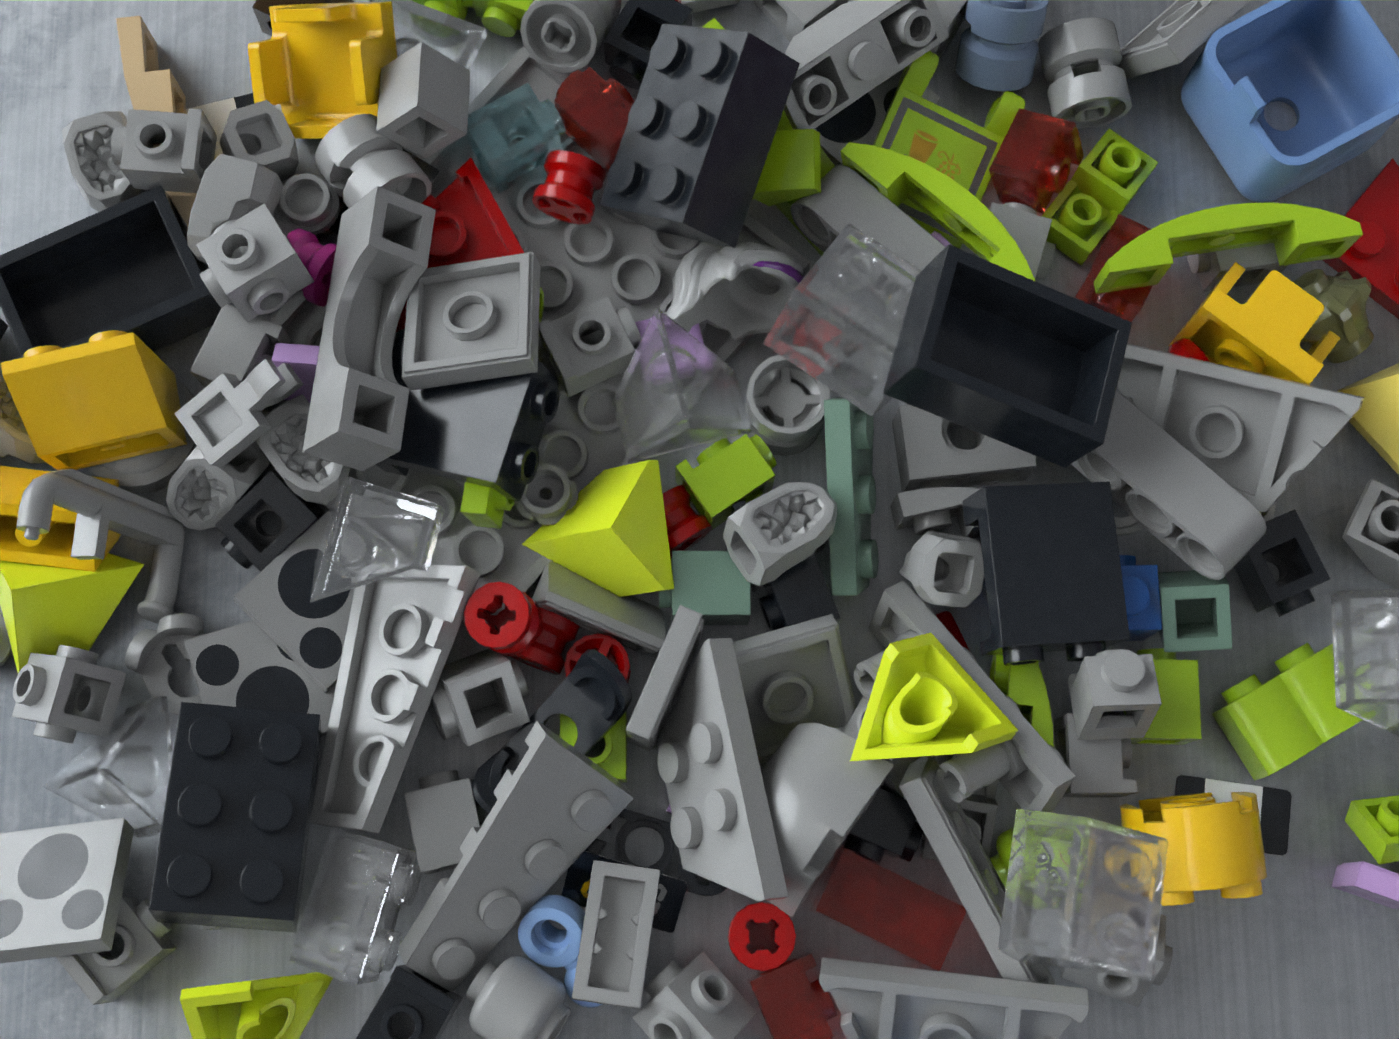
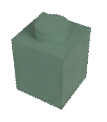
[659,551,751,625]
[1158,570,1233,652]

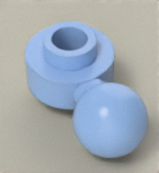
[518,895,603,1008]

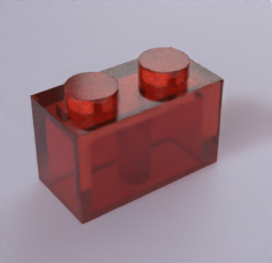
[810,848,966,971]

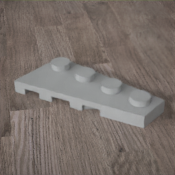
[309,562,481,833]
[398,721,634,993]

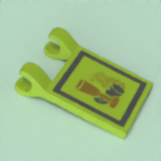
[873,51,1026,249]

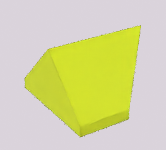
[521,460,674,597]
[0,553,144,673]
[850,632,1018,761]
[180,970,338,1039]

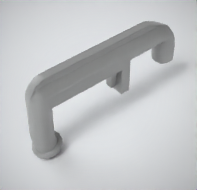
[16,469,185,624]

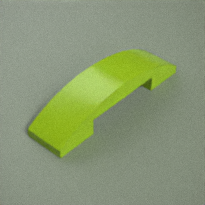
[840,142,1035,281]
[1093,202,1363,294]

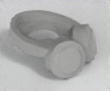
[125,613,204,716]

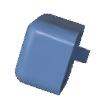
[1181,0,1399,203]

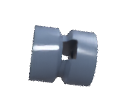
[955,0,1049,92]

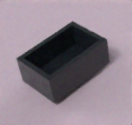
[599,24,800,248]
[0,185,221,358]
[883,245,1132,468]
[148,702,322,933]

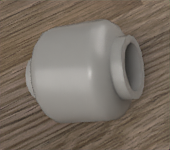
[466,956,571,1039]

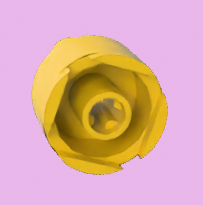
[1120,792,1267,906]

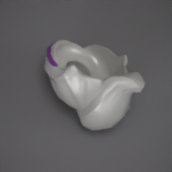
[662,241,810,341]

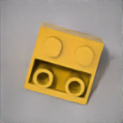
[1,330,187,470]

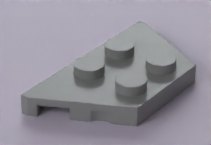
[1118,343,1364,512]
[657,638,789,902]
[819,957,1089,1039]

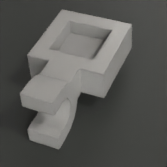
[174,359,304,467]

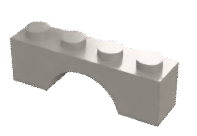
[302,186,436,471]

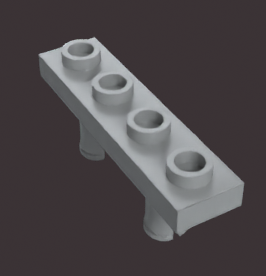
[854,580,1075,822]

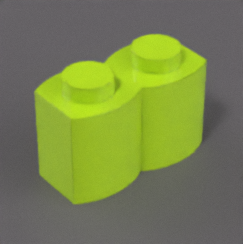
[1212,642,1377,781]

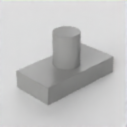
[572,860,660,1010]

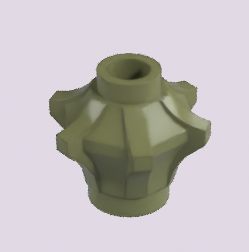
[1294,269,1374,363]

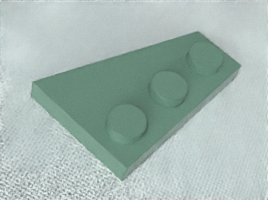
[824,394,879,596]

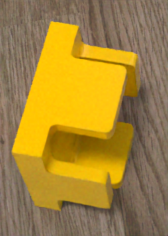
[248,1,397,139]
[1168,262,1340,385]

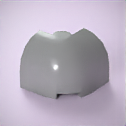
[761,723,894,918]

